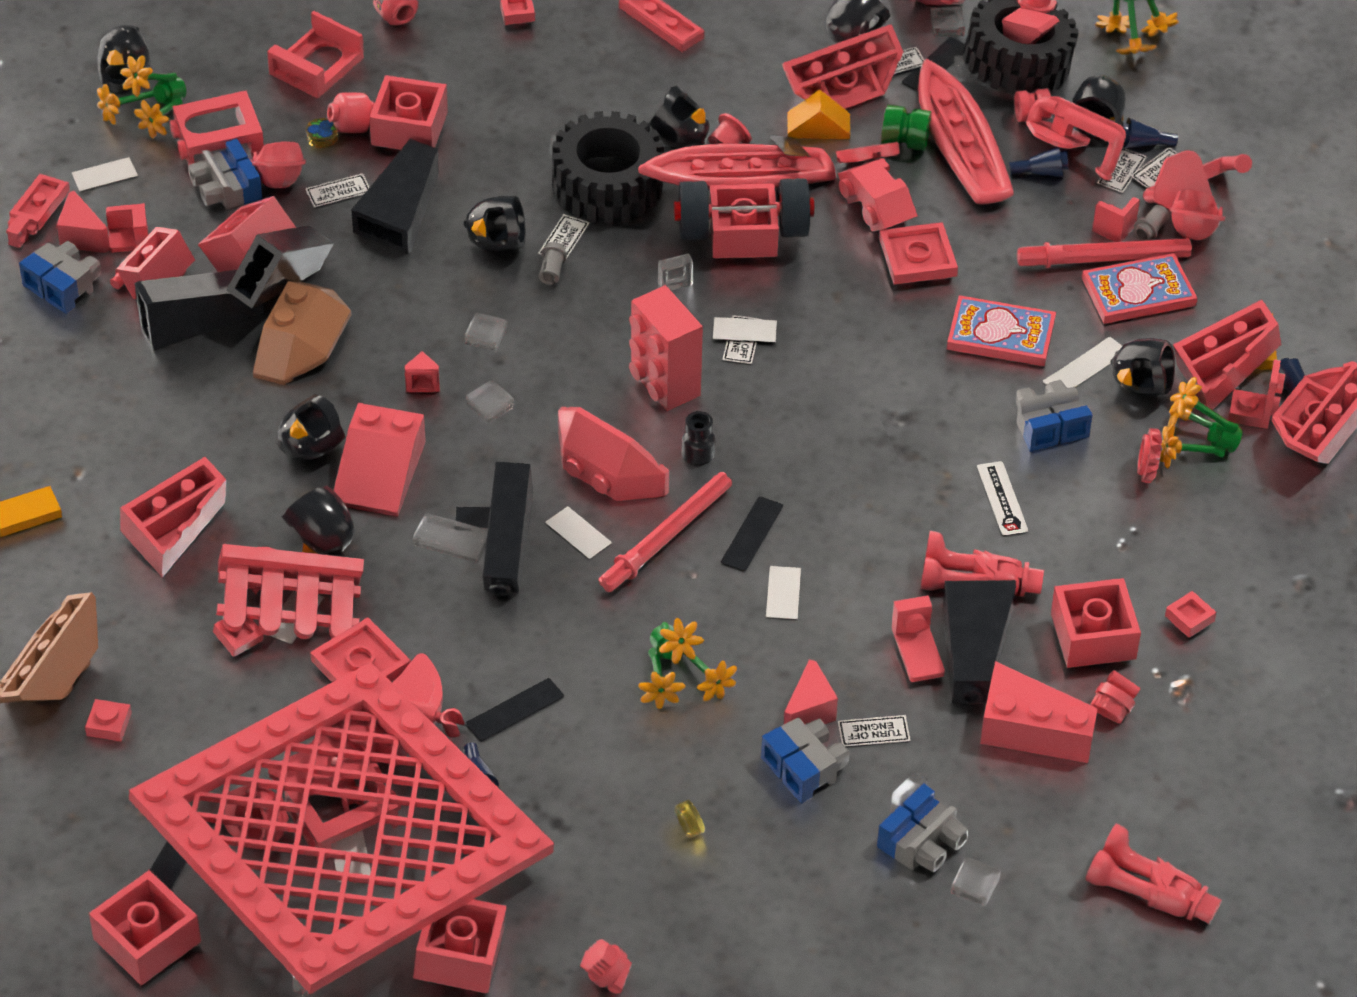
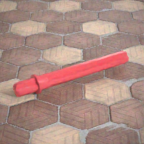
[1017,238,1192,268]
[599,472,732,592]

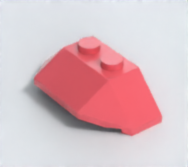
[782,24,903,109]
[1271,361,1357,464]
[558,407,669,501]

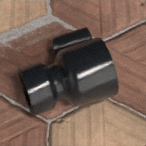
[681,411,716,466]

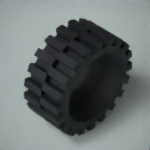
[963,0,1078,95]
[552,111,664,224]

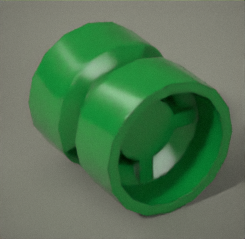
[881,104,932,151]

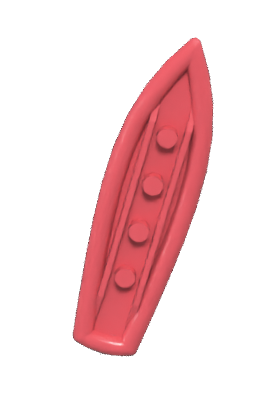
[918,59,1014,204]
[638,144,836,190]

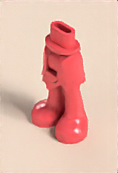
[920,531,1044,597]
[1086,824,1222,924]

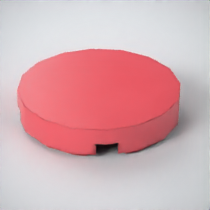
[836,142,900,164]

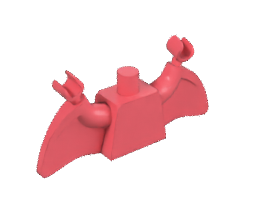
[268,653,465,813]

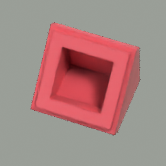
[405,351,440,392]

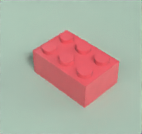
[629,285,703,411]

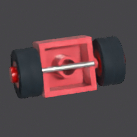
[674,178,814,259]

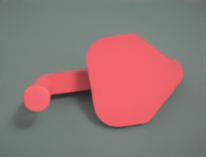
[1026,96,1126,181]
[1143,150,1252,210]

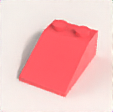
[333,403,426,517]

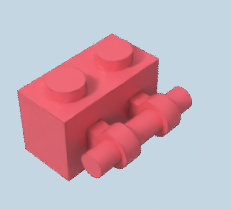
[110,227,195,299]

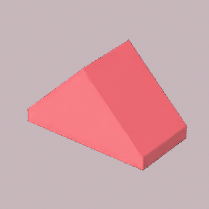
[1002,8,1060,44]
[57,191,110,253]
[784,659,838,724]

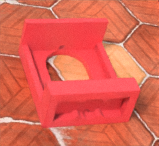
[267,11,364,99]
[169,91,264,165]
[284,758,401,861]

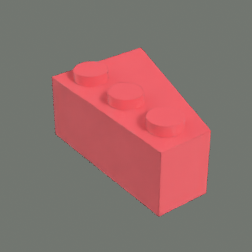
[1173,300,1281,410]
[120,457,226,578]
[980,661,1098,763]

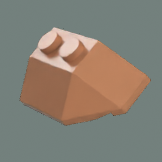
[253,281,351,385]
[0,592,99,703]

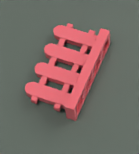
[216,544,364,639]

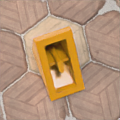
[787,90,850,139]

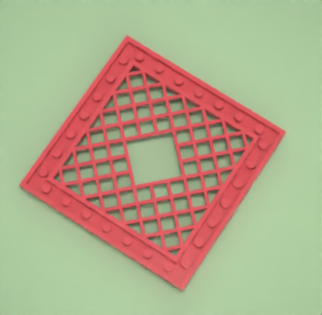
[129,662,554,994]

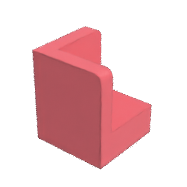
[1092,197,1140,242]
[106,203,148,253]

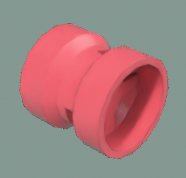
[1014,88,1052,122]

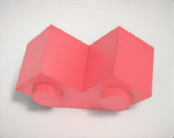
[837,158,918,231]

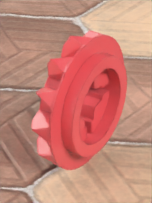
[1137,428,1162,483]

